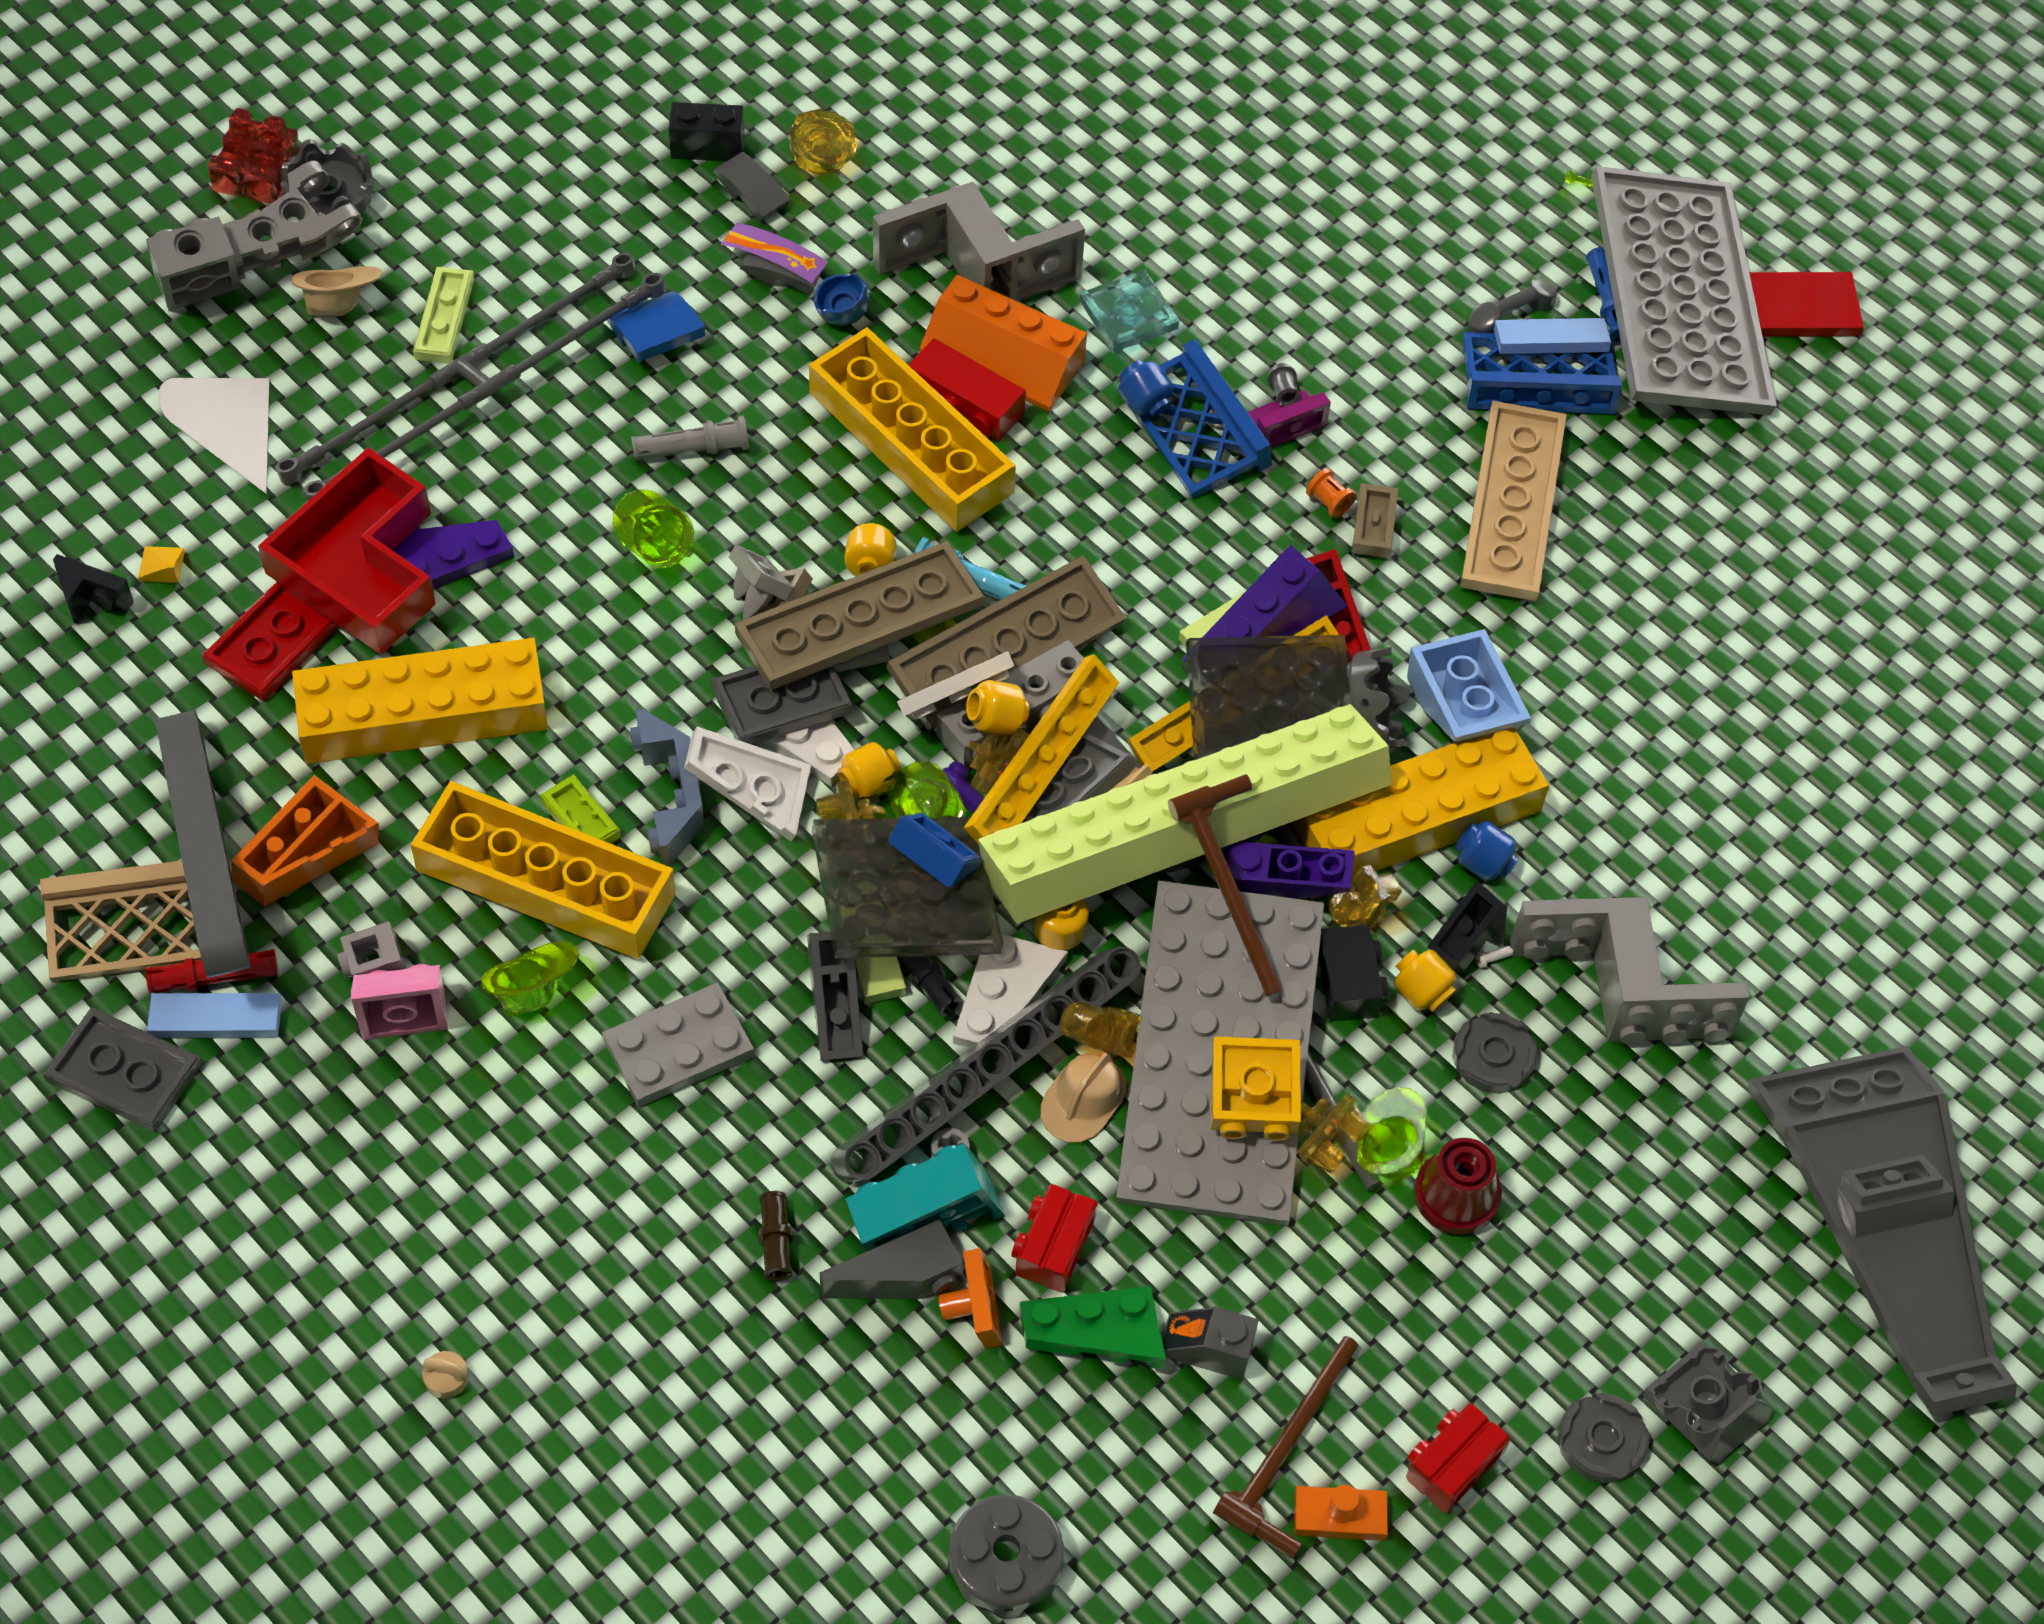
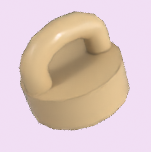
[422,1351,469,1399]

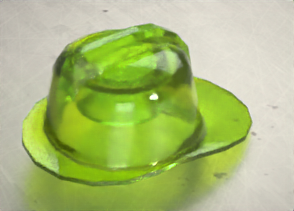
[613,490,694,568]
[889,761,965,837]
[481,941,579,1017]
[1357,1087,1427,1186]

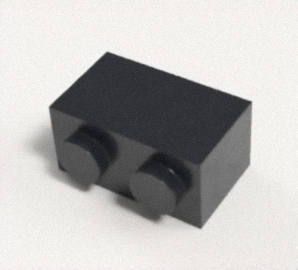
[669,102,745,161]
[1318,925,1388,1022]

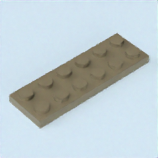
[735,541,984,690]
[886,555,1126,732]

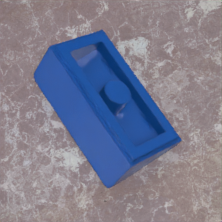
[889,813,983,887]

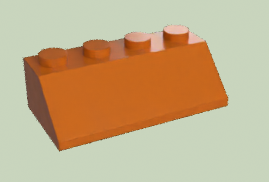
[919,275,1087,412]

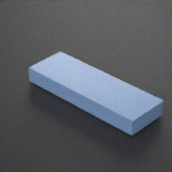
[1494,318,1611,354]
[147,993,282,1038]

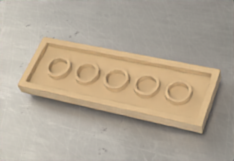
[1460,401,1567,601]

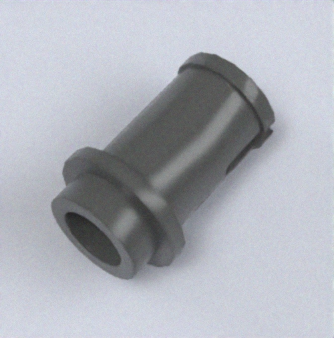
[1267,363,1300,407]

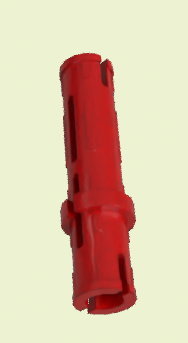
[145,949,279,994]

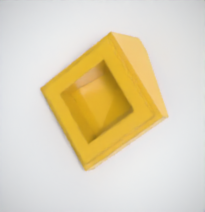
[138,546,185,583]

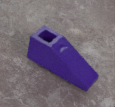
[1228,842,1355,899]

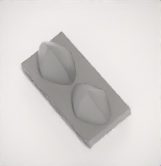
[728,544,794,620]

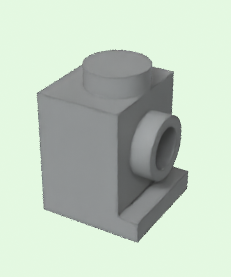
[337,921,407,978]

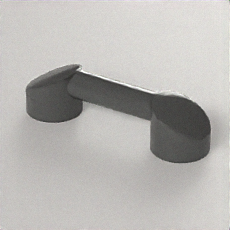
[1468,278,1557,333]

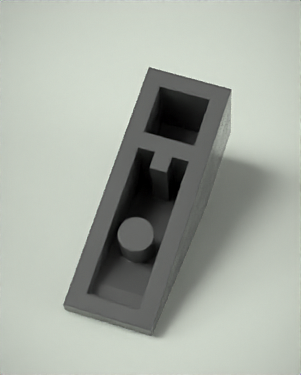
[807,930,863,1060]
[820,1219,963,1299]

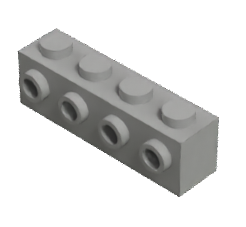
[936,640,1084,768]

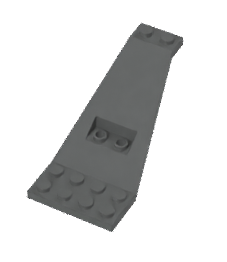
[1749,1046,2017,1416]

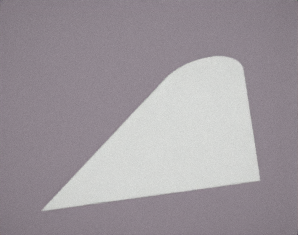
[158,378,269,493]

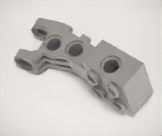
[146,161,363,311]

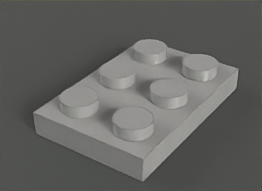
[602,982,755,1108]

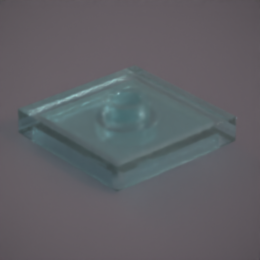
[1079,270,1179,353]

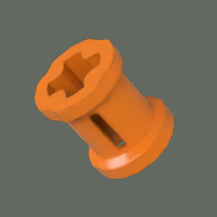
[1306,468,1357,519]

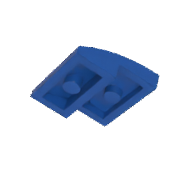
[607,290,705,362]

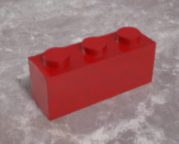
[909,338,1026,442]

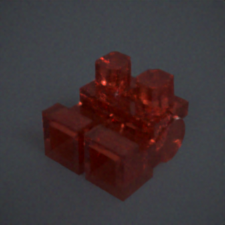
[207,108,299,204]

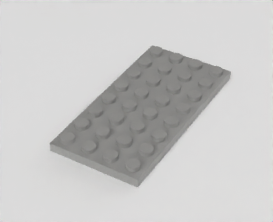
[1591,166,1777,415]
[1115,881,1324,1226]

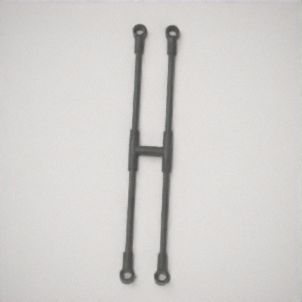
[276,253,667,501]

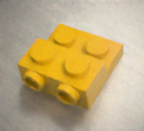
[1211,1037,1301,1141]

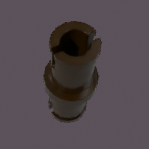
[758,1190,793,1282]

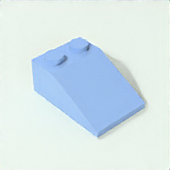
[1407,629,1531,742]

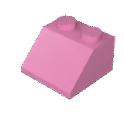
[351,964,448,1040]

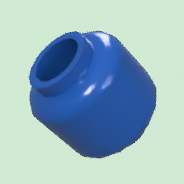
[1118,360,1174,417]
[1455,821,1518,882]

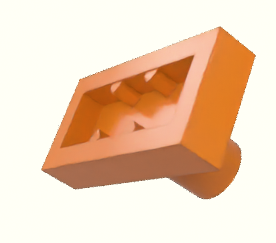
[939,1248,1003,1349]
[1294,1485,1388,1541]

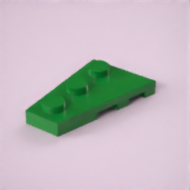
[1019,1286,1166,1369]

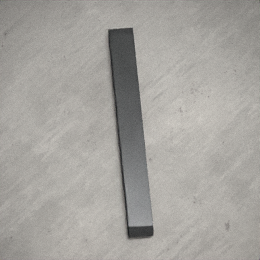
[155,710,251,978]
[831,947,1141,1182]

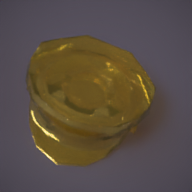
[788,109,857,175]

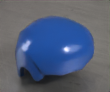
[813,273,870,327]

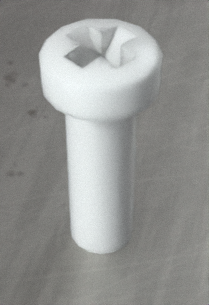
[1475,946,1513,968]

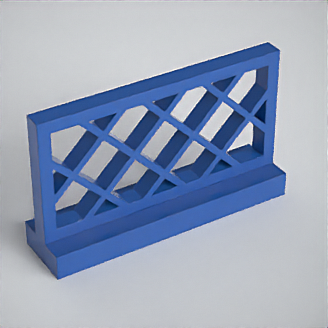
[1462,332,1622,414]
[1134,339,1272,499]

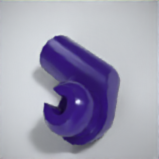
[940,761,985,814]

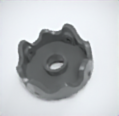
[280,139,374,220]
[1344,647,1410,748]
[948,1494,1064,1619]

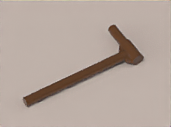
[1168,774,1282,997]
[1213,1336,1359,1559]

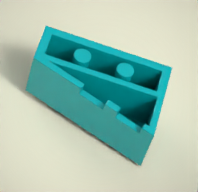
[845,1143,1005,1251]

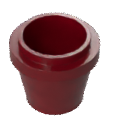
[1414,1138,1502,1234]

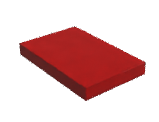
[1749,272,1864,337]
[201,582,339,702]

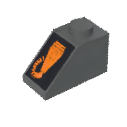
[1162,1307,1259,1380]

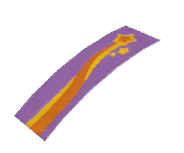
[720,223,828,284]

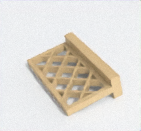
[40,860,202,982]

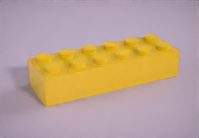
[809,327,1016,532]
[292,637,548,764]
[1290,727,1549,880]
[410,781,676,960]

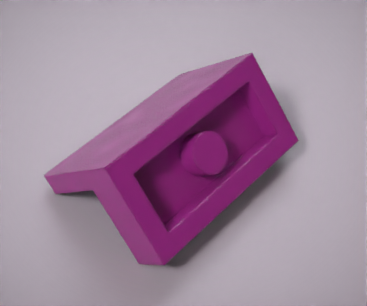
[1248,391,1331,448]

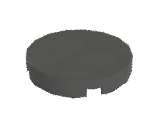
[1452,1012,1538,1094]
[1557,1393,1650,1483]

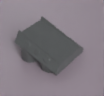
[1643,1342,1773,1465]

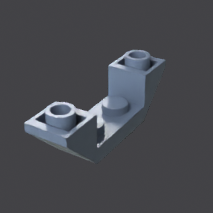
[630,709,704,867]

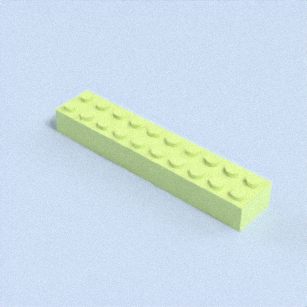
[978,704,1392,924]

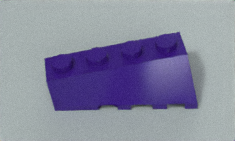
[1182,544,1347,690]

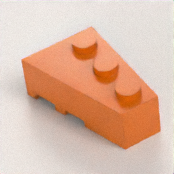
[231,775,379,906]

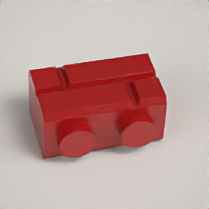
[1011,1184,1098,1293]
[1406,1403,1511,1513]

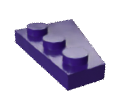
[393,520,514,589]

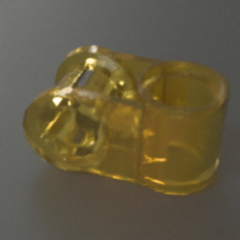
[1060,1002,1143,1058]

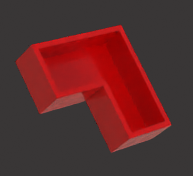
[258,447,436,655]

